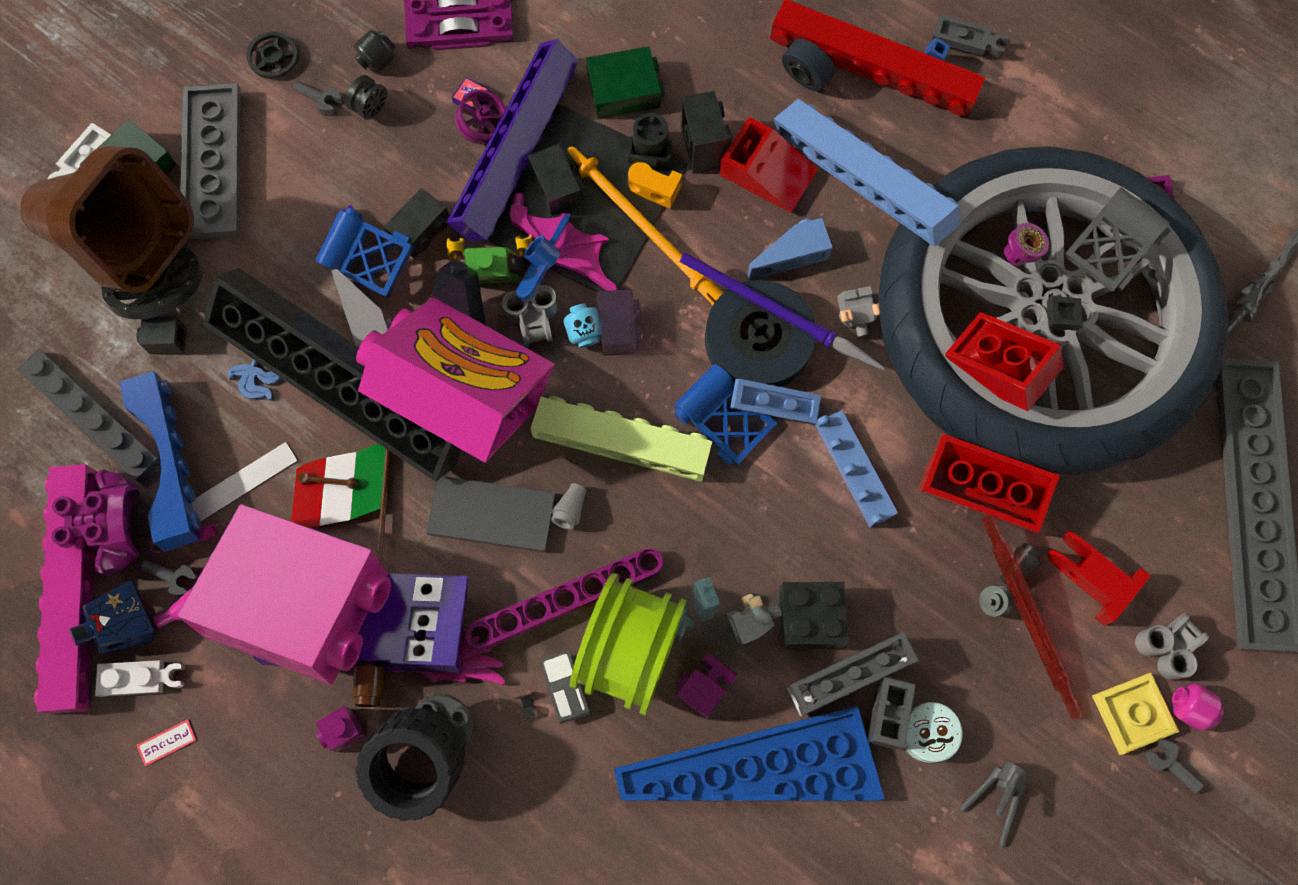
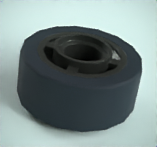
[781,39,835,91]

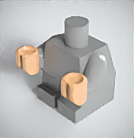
[837,286,880,337]
[726,594,782,644]

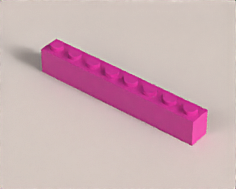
[34,464,98,714]

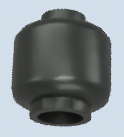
[354,30,395,72]

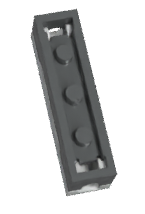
[787,632,919,717]

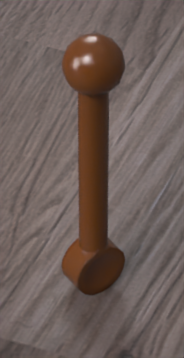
[297,472,358,489]

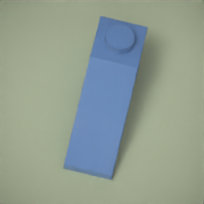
[747,218,833,280]

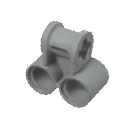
[502,285,558,347]
[1135,612,1209,681]

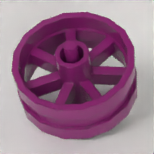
[455,90,506,144]

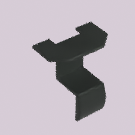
[515,692,535,719]

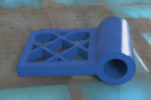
[315,207,414,298]
[673,364,777,466]

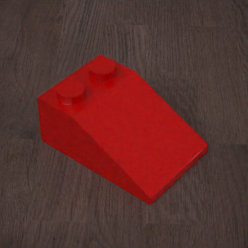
[945,312,1063,411]

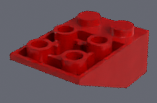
[719,117,818,214]

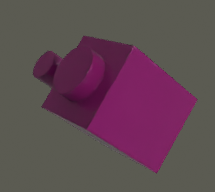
[675,653,738,719]

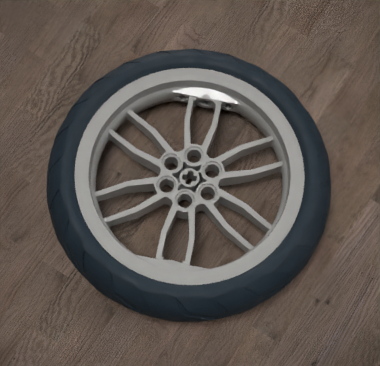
[879,146,1228,474]

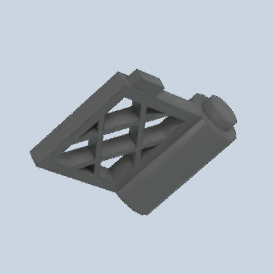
[1064,187,1171,292]

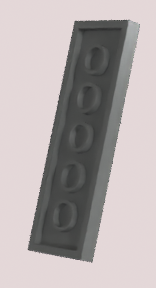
[180,83,241,240]

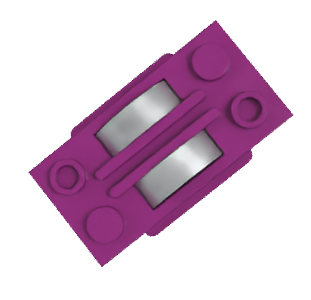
[404,0,514,50]

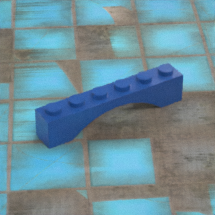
[120,371,202,551]

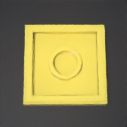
[1092,673,1180,755]

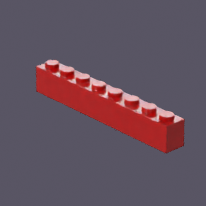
[770,0,986,118]

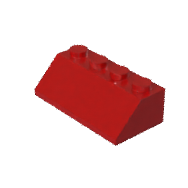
[918,434,1060,533]

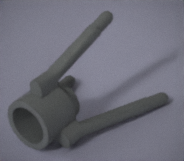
[960,762,1028,847]

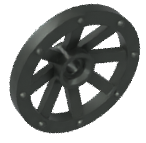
[101,246,202,319]

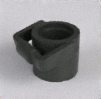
[626,113,673,168]

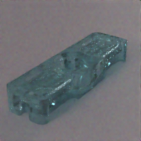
[691,577,720,623]

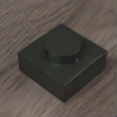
[1047,296,1083,331]

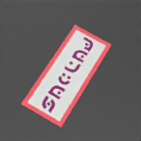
[136,719,196,766]

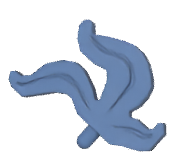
[227,359,281,401]

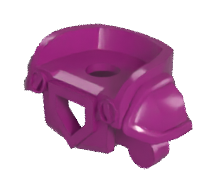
[52,469,140,576]

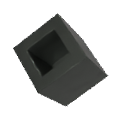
[136,316,186,354]

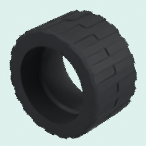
[355,708,465,821]

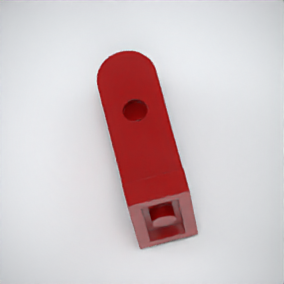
[1047,531,1151,626]

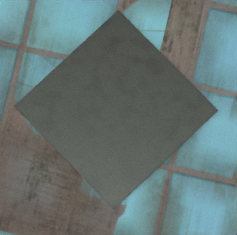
[487,104,688,299]

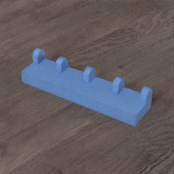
[815,410,898,528]

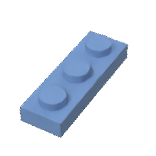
[730,379,821,424]

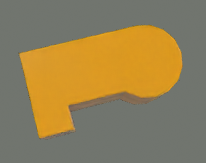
[628,162,682,209]

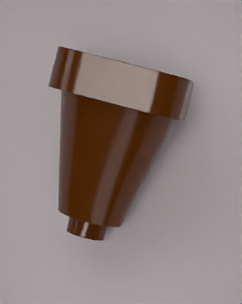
[20,145,194,293]

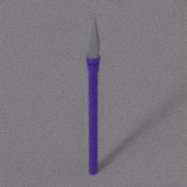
[680,252,885,370]

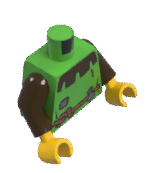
[447,235,533,284]

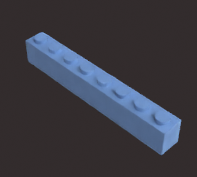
[774,99,960,247]

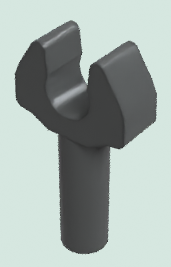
[293,81,344,116]
[141,559,199,597]
[1145,740,1203,793]

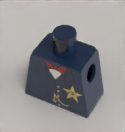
[69,580,154,653]

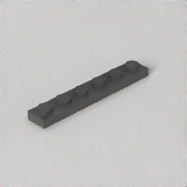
[17,349,161,483]

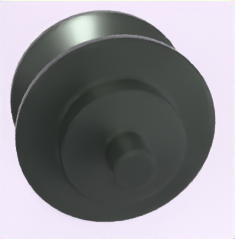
[979,585,1015,617]

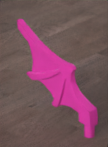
[509,193,617,297]

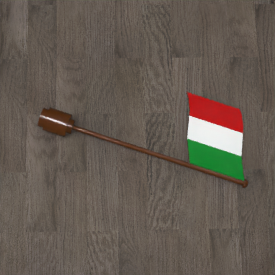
[291,444,391,707]

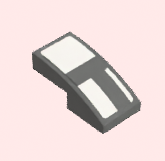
[540,650,590,725]

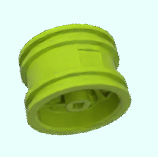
[569,573,687,716]

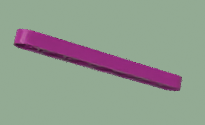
[465,548,663,651]

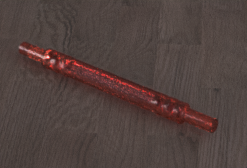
[981,514,1083,719]

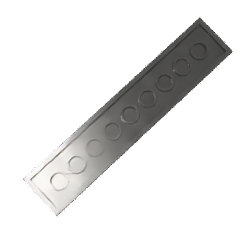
[1217,359,1298,653]

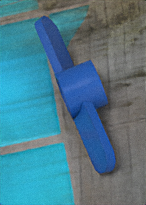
[516,213,571,301]

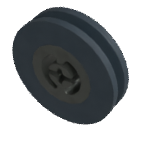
[705,280,816,387]

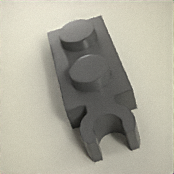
[931,14,1009,58]

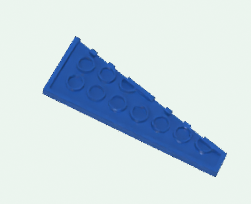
[614,706,884,801]

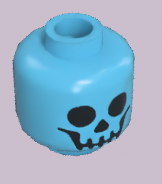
[563,303,605,348]

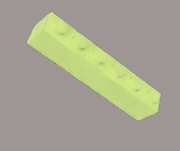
[531,396,712,482]

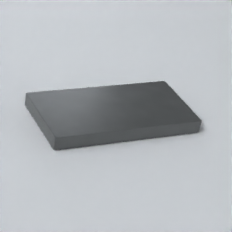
[426,476,556,553]

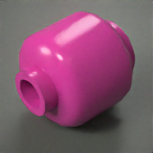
[1172,683,1224,730]

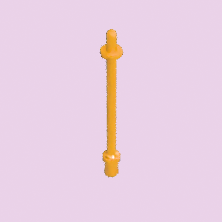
[567,147,724,306]

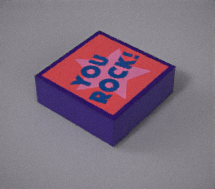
[452,77,489,110]

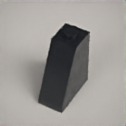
[431,260,486,326]

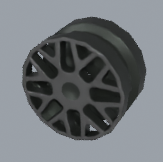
[345,75,387,120]

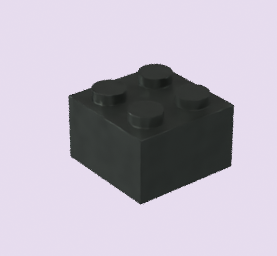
[680,91,731,174]
[779,582,848,649]

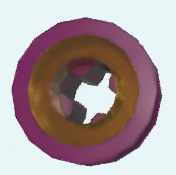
[1004,223,1049,266]

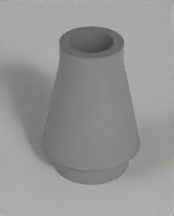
[551,483,587,530]

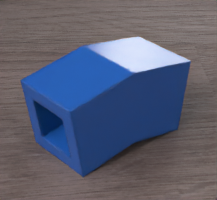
[924,37,950,60]

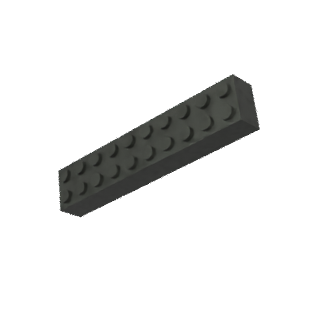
[203,268,462,482]

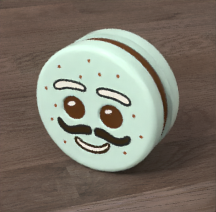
[905,702,963,763]

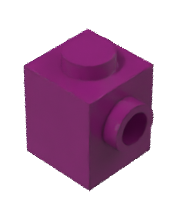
[316,706,366,752]

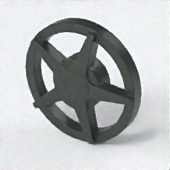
[246,32,298,79]

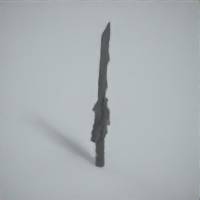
[1227,229,1298,337]

